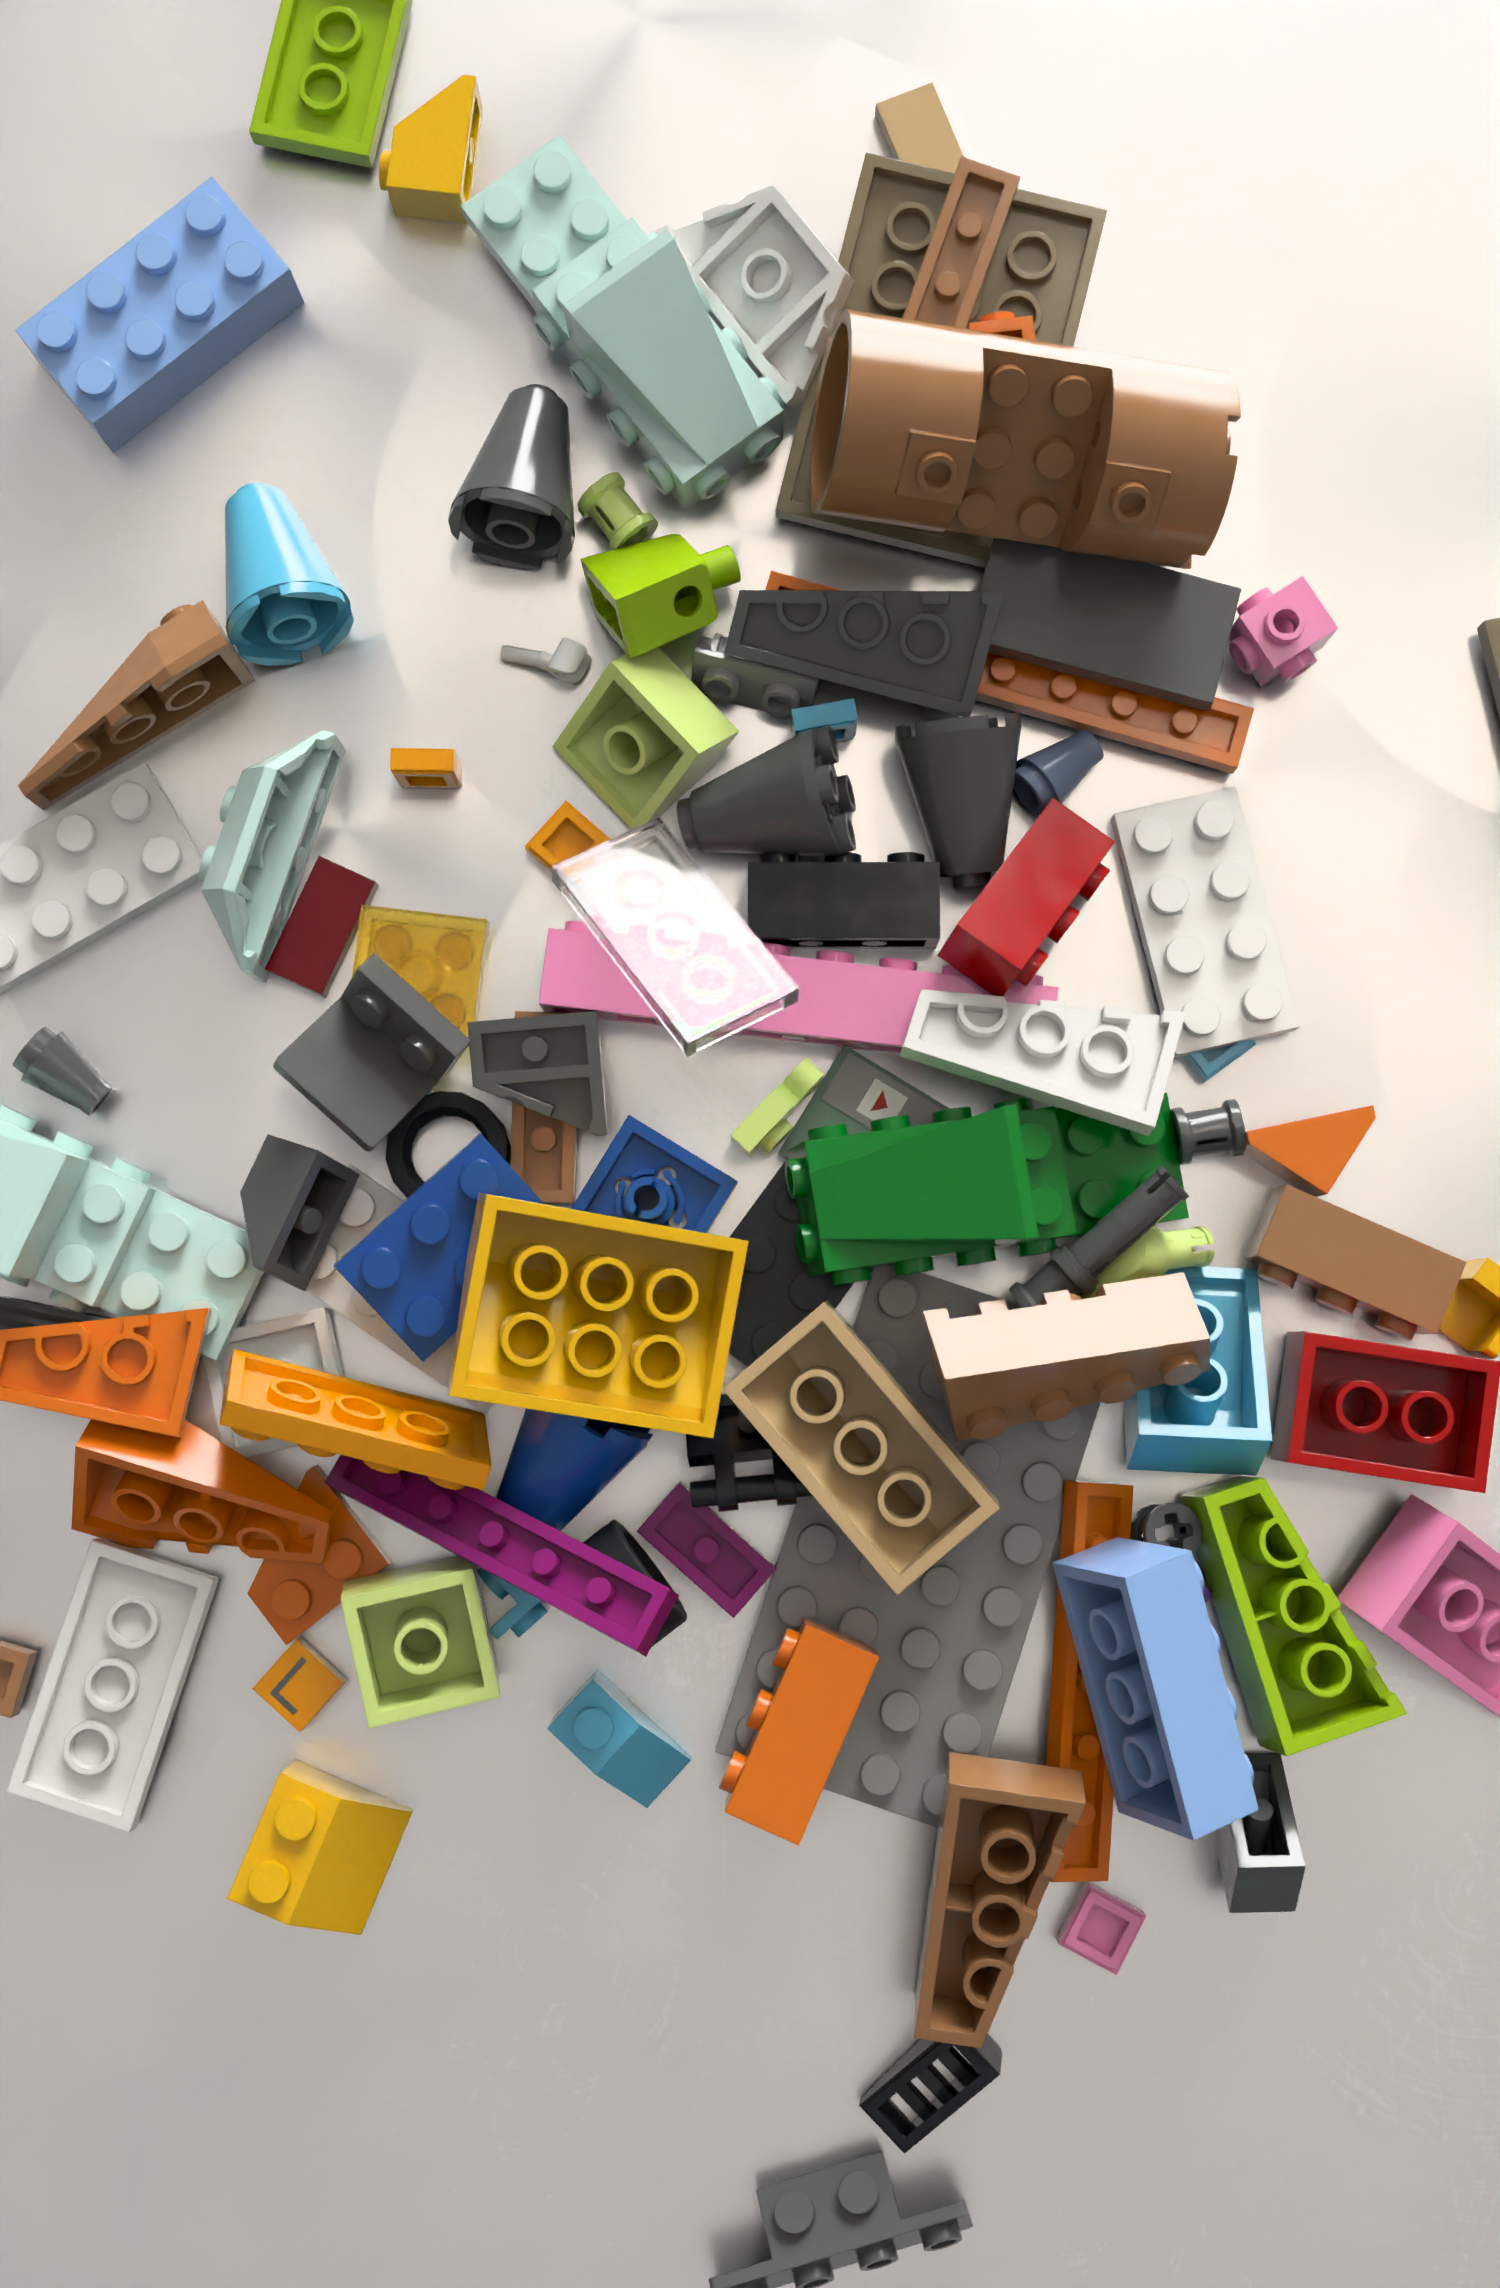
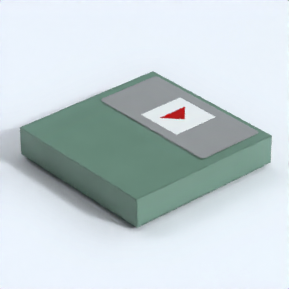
[778,1045,950,1159]

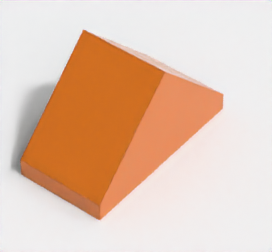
[1244,1105,1376,1197]

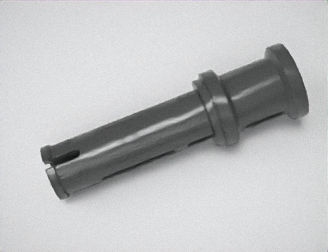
[1009,1165,1190,1308]

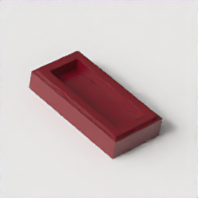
[265,856,379,998]

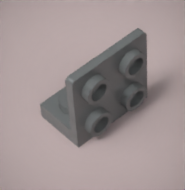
[273,953,472,1152]

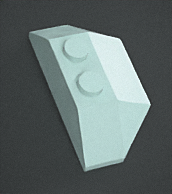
[199,730,346,983]

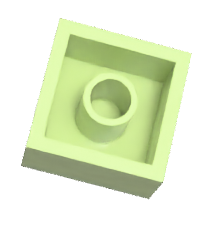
[340,1556,500,1728]

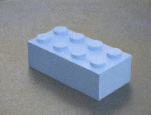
[15,176,304,453]
[1053,1537,1259,1841]

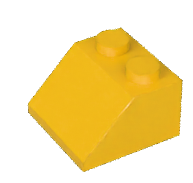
[227,1759,414,1935]

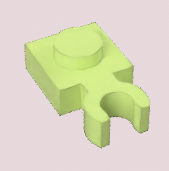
[731,1057,824,1158]

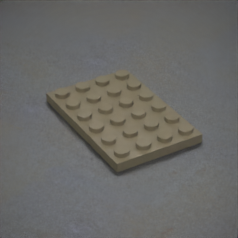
[776,152,1107,568]

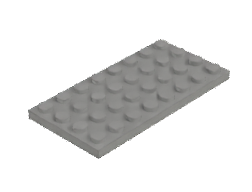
[715,1264,1101,1828]

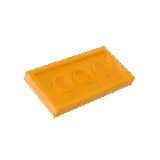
[219,1349,492,1490]

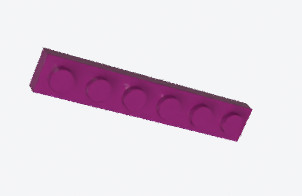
[324,1455,679,1657]

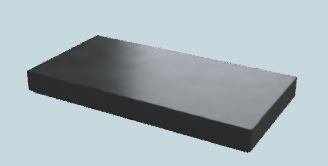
[979,538,1242,711]

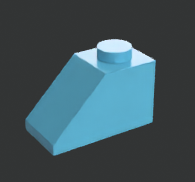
[547,1669,692,1808]

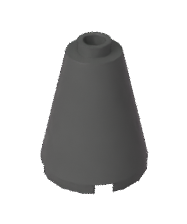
[448,384,575,569]
[894,713,1022,888]

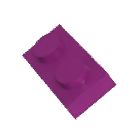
[636,1481,777,1618]

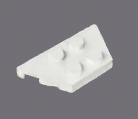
[655,185,854,411]

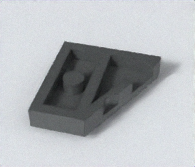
[467,1011,609,1136]

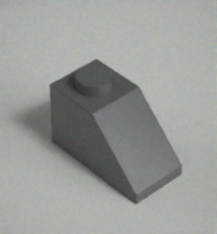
[240,1134,360,1291]
[1217,1753,1306,1913]

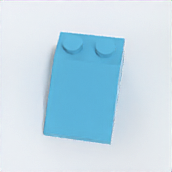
[1124,1266,1272,1476]

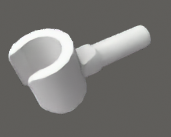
[500,637,592,685]

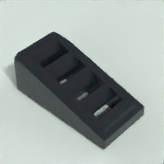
[859,2034,1002,2154]

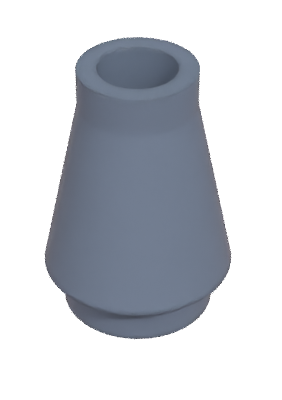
[1013,729,1104,815]

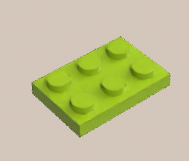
[249,0,413,169]

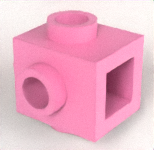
[1229,576,1338,686]

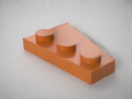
[0,1308,211,1437]

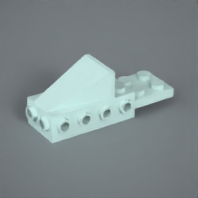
[460,134,786,511]
[0,1105,264,1361]

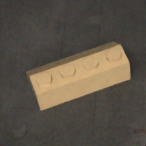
[723,1299,1000,1595]

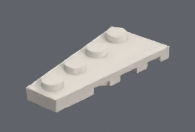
[899,989,1186,1136]

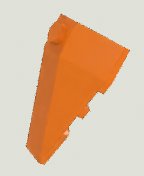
[71,1419,334,1564]

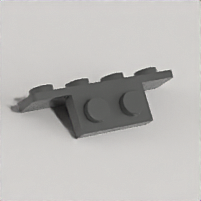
[709,2151,973,2288]

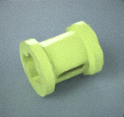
[577,472,658,550]

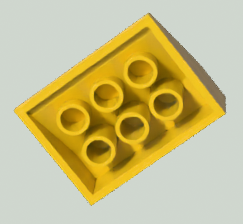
[448,1192,749,1438]

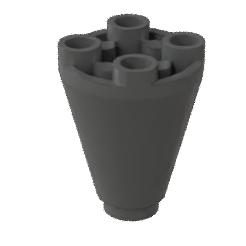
[677,726,856,856]

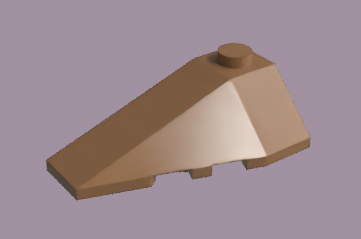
[18,600,255,811]

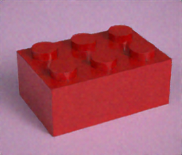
[1270,1331,1500,1493]

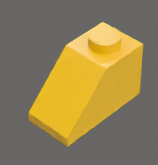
[379,75,483,224]

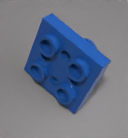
[571,1115,738,1233]

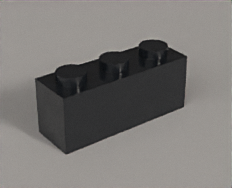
[748,852,940,949]

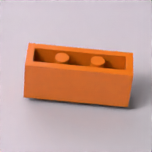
[718,1617,880,1846]

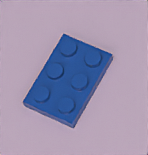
[334,1133,544,1362]

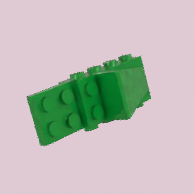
[785,1093,1189,1286]

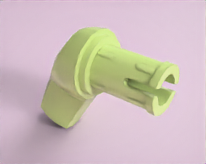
[1079,1226,1215,1299]

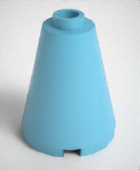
[225,483,354,666]

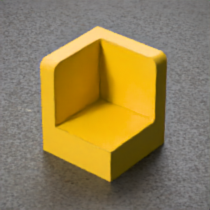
[1439,1257,1500,1359]

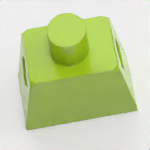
[580,534,741,658]

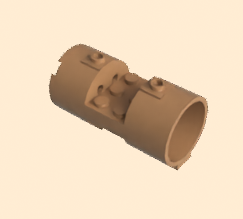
[809,309,1241,569]

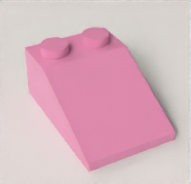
[1337,1494,1500,1717]

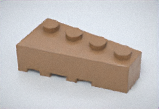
[914,1752,1086,2048]

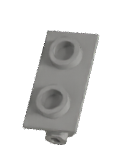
[691,633,820,717]

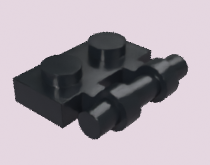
[686,1394,813,1512]

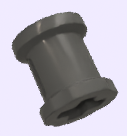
[1170,1099,1246,1165]
[1130,1503,1202,1555]

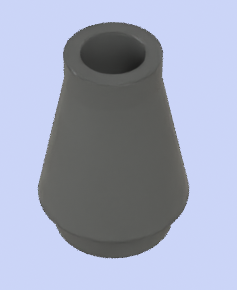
[13,1026,113,1116]

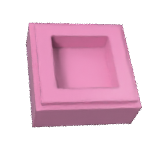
[1056,1882,1146,1975]

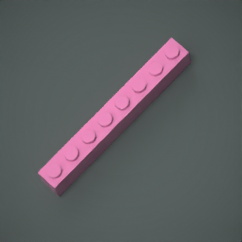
[539,921,1059,1054]

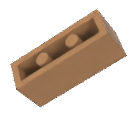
[1243,1184,1467,1341]

